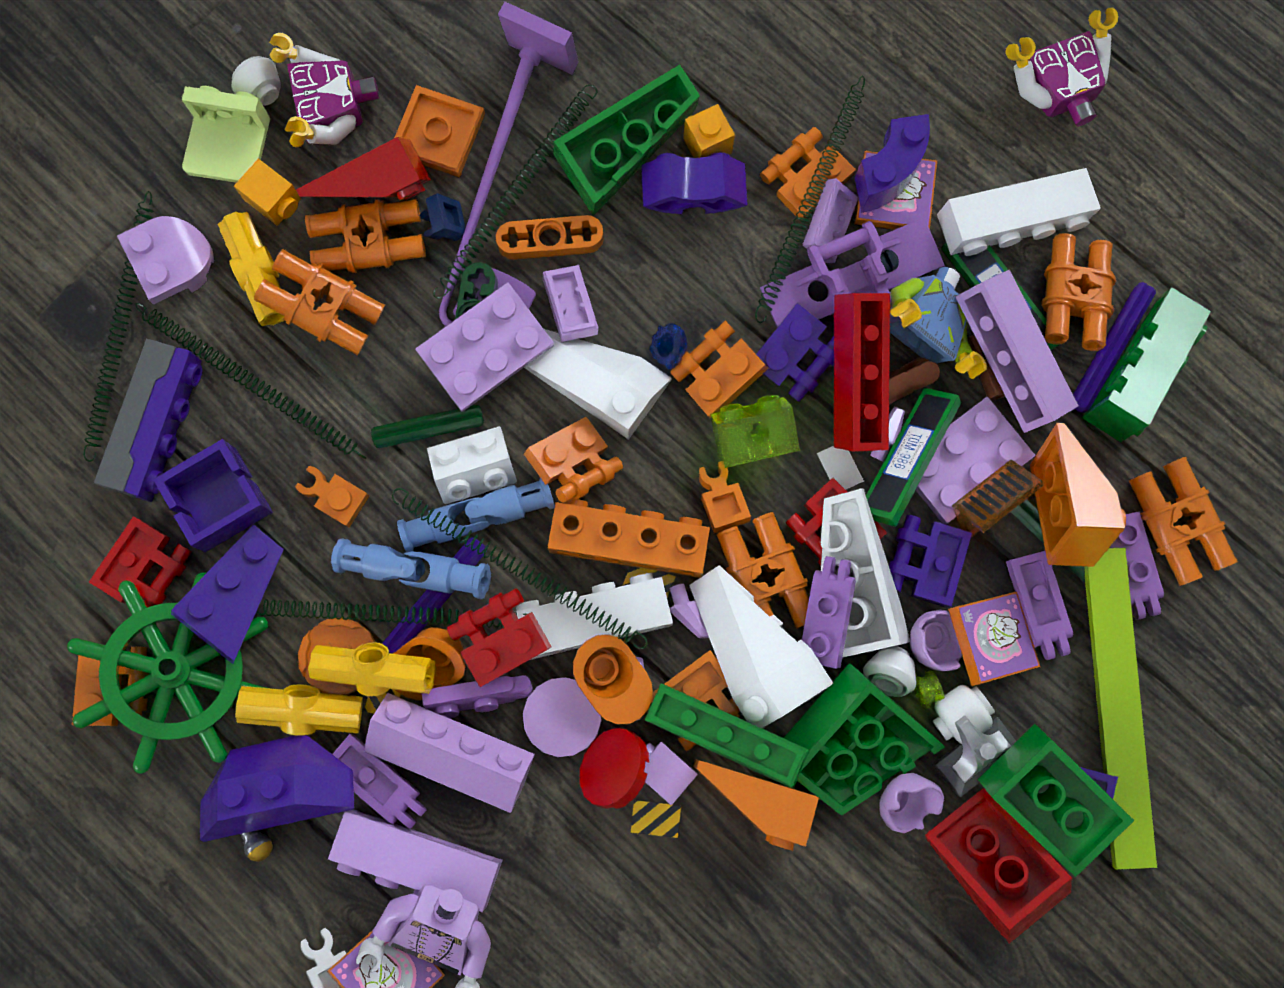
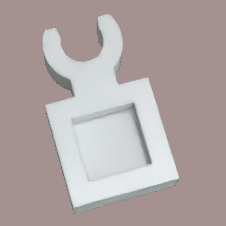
[301,928,346,988]

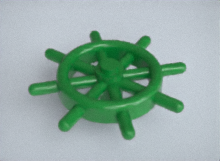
[67,572,268,774]

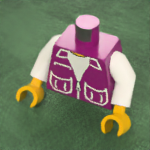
[1006,8,1118,127]
[270,33,380,147]

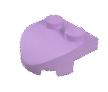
[117,216,214,304]

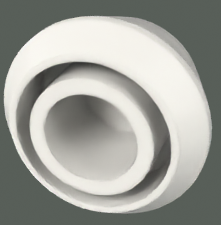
[231,56,281,106]
[863,646,916,697]

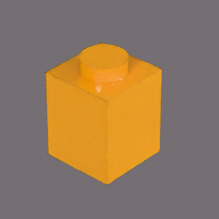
[683,104,735,158]
[234,158,301,226]

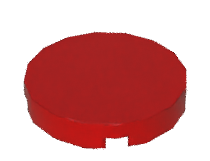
[579,728,649,809]

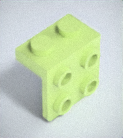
[182,86,270,183]

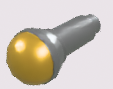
[240,830,273,862]

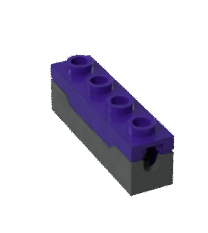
[94,338,202,502]

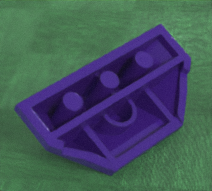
[200,735,354,842]

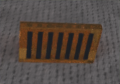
[952,460,1044,537]

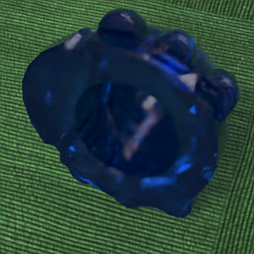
[649,323,688,370]

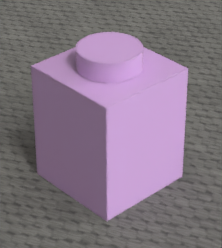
[644,742,698,805]

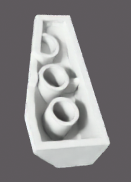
[524,329,672,440]
[821,489,910,657]
[689,565,833,728]

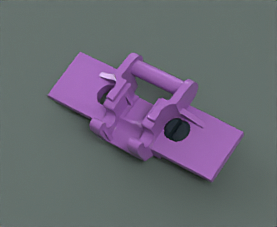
[760,217,945,327]

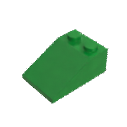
[977,724,1135,877]

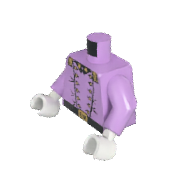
[356,885,491,988]

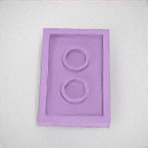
[415,282,554,412]
[916,397,1036,525]

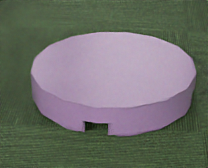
[523,677,602,757]

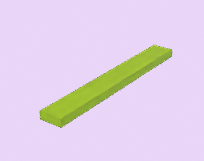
[1084,548,1157,870]

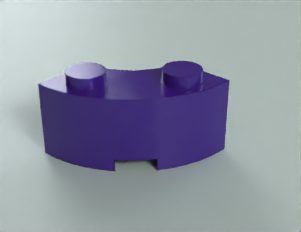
[855,114,930,213]
[641,152,747,214]

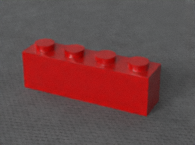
[834,293,890,451]

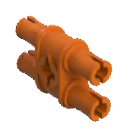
[305,199,426,273]
[1042,233,1116,351]
[254,249,385,356]
[1129,457,1238,586]
[717,512,809,629]

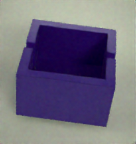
[153,439,273,552]

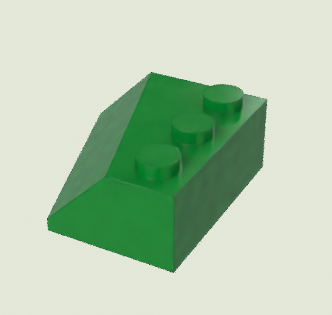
[784,663,946,816]

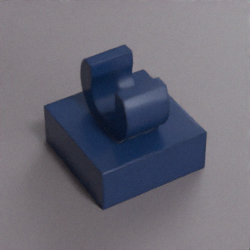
[420,193,466,241]

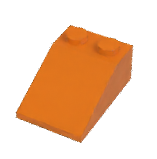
[1030,423,1126,567]
[693,759,819,851]

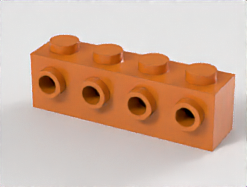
[548,498,710,578]

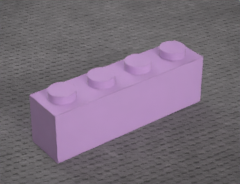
[956,269,1078,433]
[364,693,535,813]
[328,809,502,912]

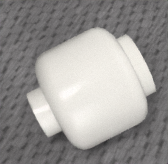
[933,685,995,744]

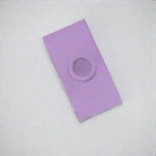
[803,178,858,263]
[542,265,598,342]

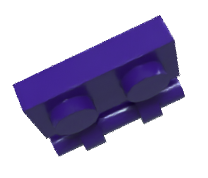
[756,303,834,402]
[888,515,972,608]

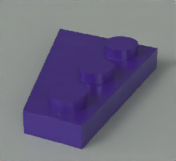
[171,524,284,664]

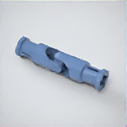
[397,478,555,552]
[331,538,491,599]

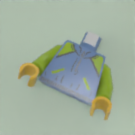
[890,267,987,379]

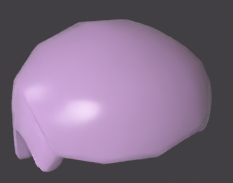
[910,610,962,671]
[879,773,944,833]

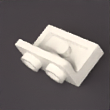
[427,426,517,504]

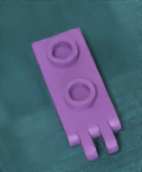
[1109,512,1164,620]
[1006,551,1073,660]
[802,556,856,669]
[422,676,533,718]
[332,734,427,829]

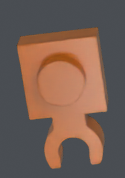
[699,461,751,533]
[295,466,370,528]

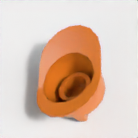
[393,627,465,700]
[573,634,653,724]

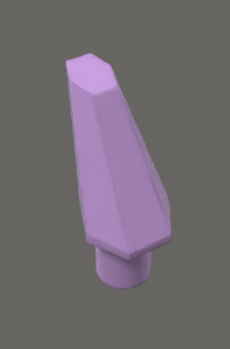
[870,407,905,462]
[669,584,709,638]

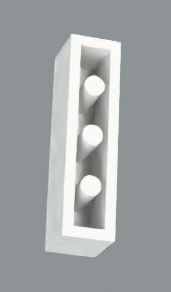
[937,168,1101,256]
[516,573,673,660]

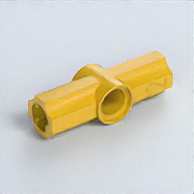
[218,212,284,326]
[308,642,436,696]
[235,684,363,736]

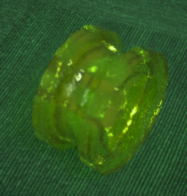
[914,670,945,709]

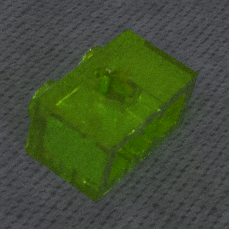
[710,395,800,468]

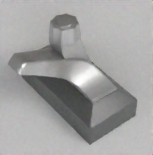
[933,716,1016,797]

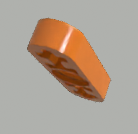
[496,215,604,260]

